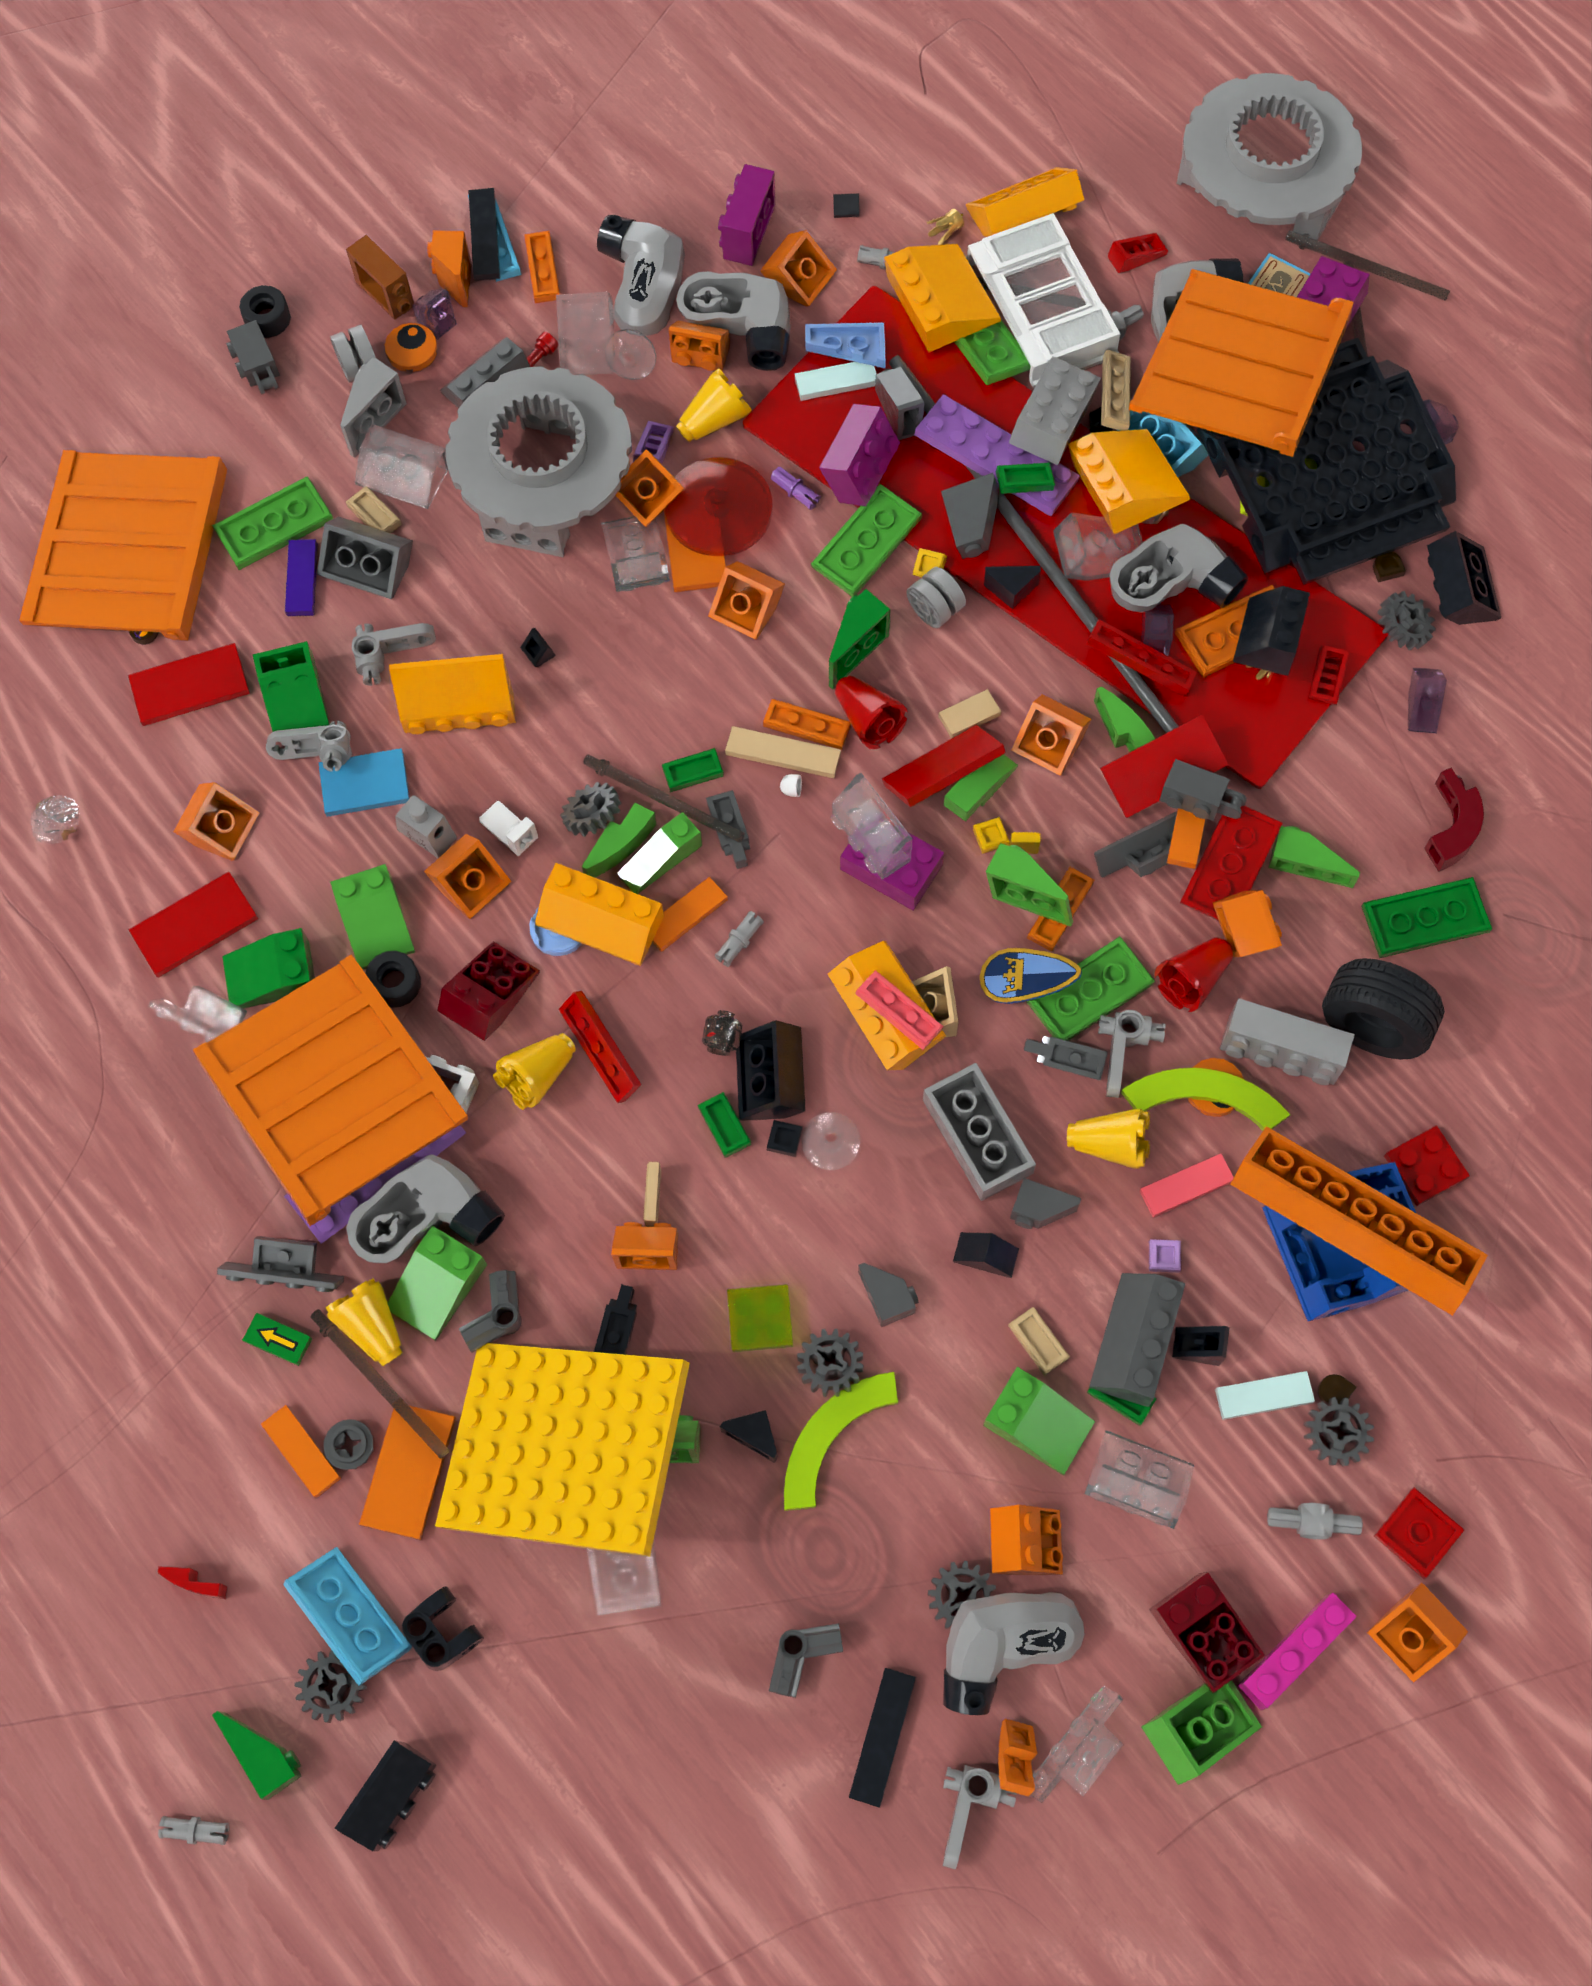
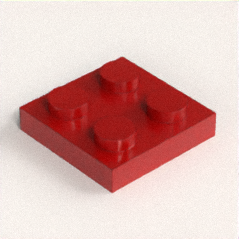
[1384,1125,1470,1206]

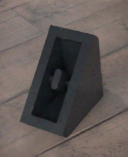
[984,566,1041,609]
[953,1232,1019,1278]
[1172,1326,1230,1366]
[720,1410,778,1463]

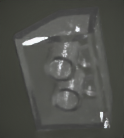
[354,424,448,509]
[831,773,912,880]
[1084,1430,1194,1529]

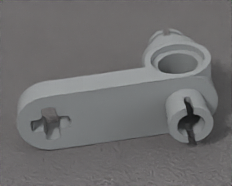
[352,623,436,686]
[266,721,352,772]
[1098,1010,1166,1098]
[942,1765,1017,1870]

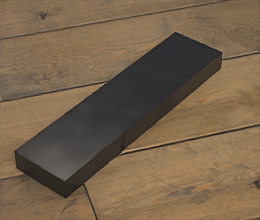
[468,188,500,281]
[849,1668,916,1808]

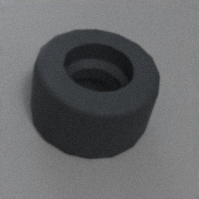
[239,285,291,338]
[365,951,421,1008]

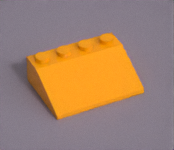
[884,244,1001,352]
[1068,429,1190,534]
[389,654,516,734]

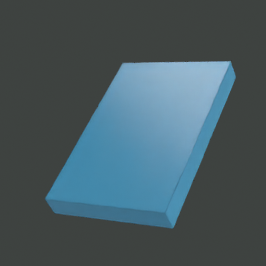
[318,748,410,817]

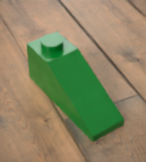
[212,1711,302,1800]

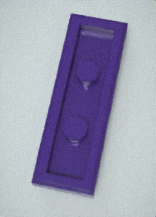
[285,539,318,616]

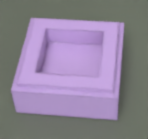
[1149,1239,1181,1273]

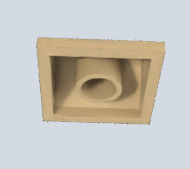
[912,966,958,1037]

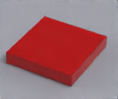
[1374,1487,1465,1579]

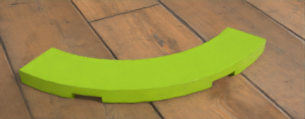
[1121,1068,1290,1131]
[784,1372,898,1511]

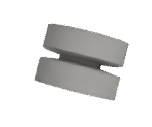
[330,324,376,383]
[906,567,966,628]

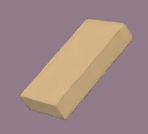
[346,486,402,533]
[938,689,1001,739]
[644,1162,661,1227]
[1008,1307,1070,1376]

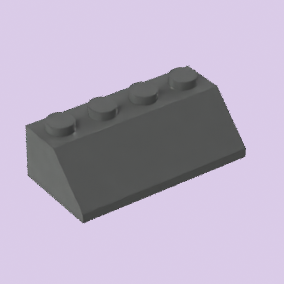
[1089,1273,1186,1407]

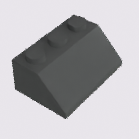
[440,337,530,408]
[317,517,413,599]

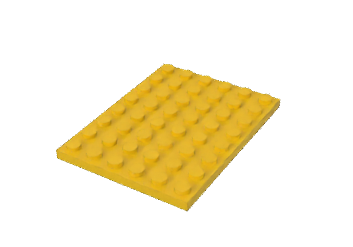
[435,1343,690,1557]

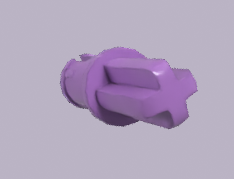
[771,467,821,510]

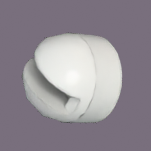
[780,774,802,797]

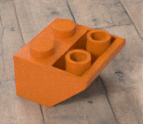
[668,320,730,372]
[1213,890,1282,957]
[990,1505,1063,1575]

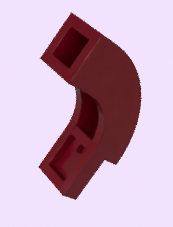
[1424,767,1484,872]

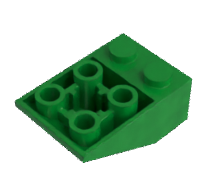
[253,641,329,732]

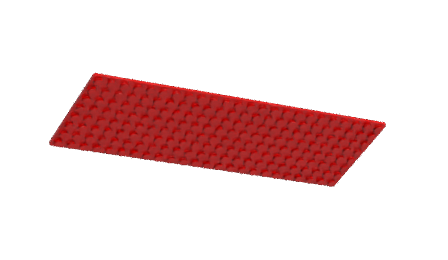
[743,286,1388,789]

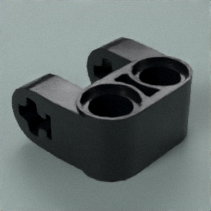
[402,1586,484,1671]

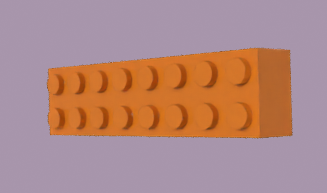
[1230,1126,1488,1316]

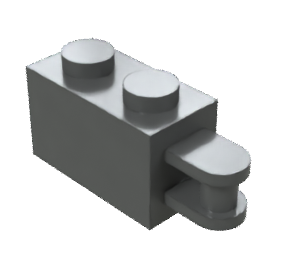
[226,320,280,395]
[1159,759,1247,821]

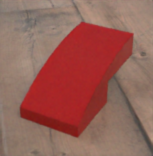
[158,1566,227,1599]

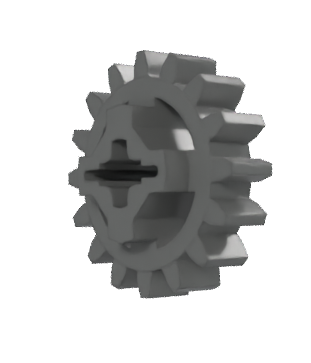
[1377,591,1436,650]
[560,782,622,837]
[797,1329,864,1397]
[1304,1397,1374,1467]
[928,1561,996,1629]
[294,1650,367,1723]

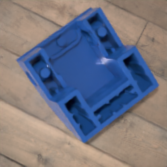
[1262,1162,1416,1322]

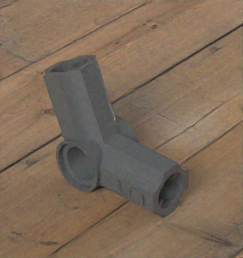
[459,1270,522,1353]
[769,1623,843,1698]

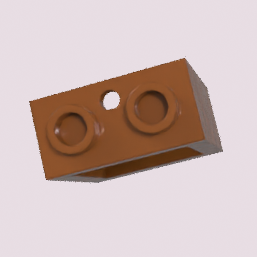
[346,235,415,320]

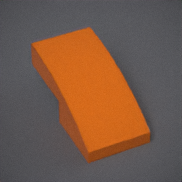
[998,1718,1037,1797]

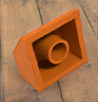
[427,230,472,307]
[760,230,837,307]
[615,449,684,527]
[708,561,785,640]
[1011,694,1092,776]
[173,782,260,861]
[424,834,512,919]
[611,1222,679,1270]
[1367,1582,1468,1683]

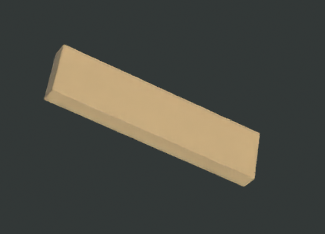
[1101,350,1131,431]
[725,726,841,778]

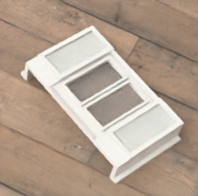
[965,213,1120,389]

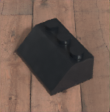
[1427,531,1501,625]
[1233,586,1310,676]
[735,1020,806,1121]
[335,1740,436,1852]

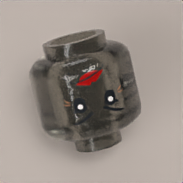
[702,1010,743,1056]

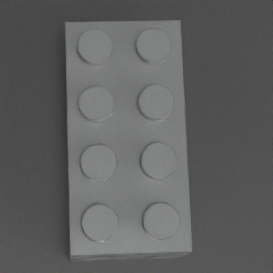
[1009,356,1101,465]
[1220,998,1355,1085]
[923,1063,1036,1201]

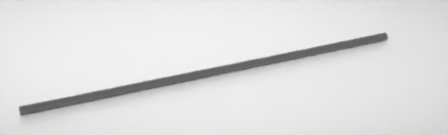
[889,355,1228,803]

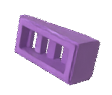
[633,421,674,464]

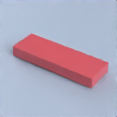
[855,970,944,1050]
[1140,1153,1234,1218]

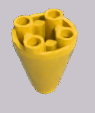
[676,368,752,442]
[493,1033,576,1110]
[1067,1109,1150,1169]
[326,1278,403,1367]

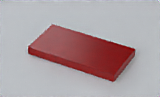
[128,643,250,726]
[1100,714,1229,818]
[882,725,1006,807]
[1180,802,1283,921]
[128,872,259,978]

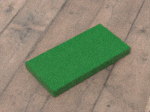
[1361,877,1492,958]

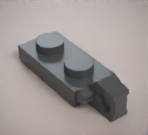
[706,790,750,869]
[1024,1036,1108,1080]

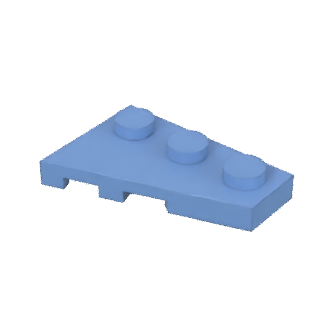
[805,323,886,368]

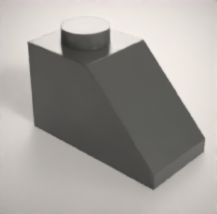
[1010,1178,1081,1229]
[858,1263,919,1327]

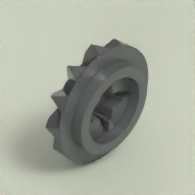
[324,1419,374,1470]

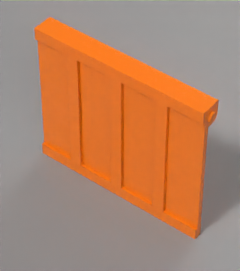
[1129,269,1354,457]
[19,450,228,641]
[193,954,468,1226]

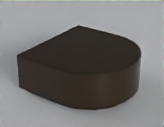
[1373,552,1406,582]
[1318,1374,1357,1412]

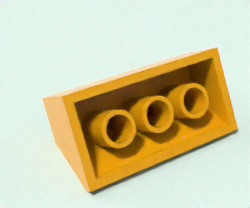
[966,167,1085,237]
[535,863,664,966]
[828,940,946,1070]

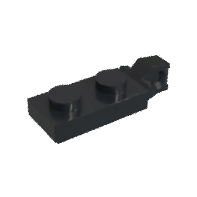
[594,1284,637,1355]

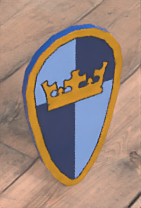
[979,948,1082,1004]

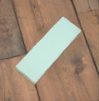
[795,362,876,401]
[1215,1371,1315,1420]

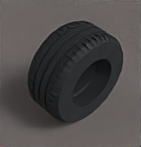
[1322,958,1445,1060]

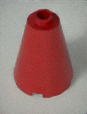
[835,676,908,749]
[1154,937,1233,1012]

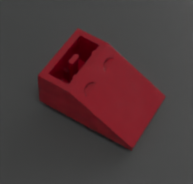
[437,941,540,1041]
[1149,1572,1265,1693]

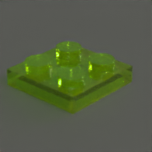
[727,1284,793,1352]

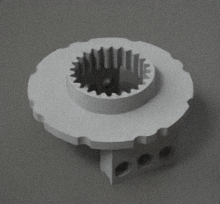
[1176,73,1362,245]
[446,366,632,557]

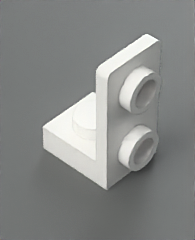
[479,801,538,856]
[425,1055,479,1113]

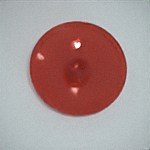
[665,457,773,557]

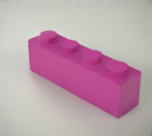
[1237,1592,1357,1710]

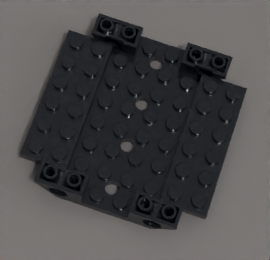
[1197,337,1456,585]

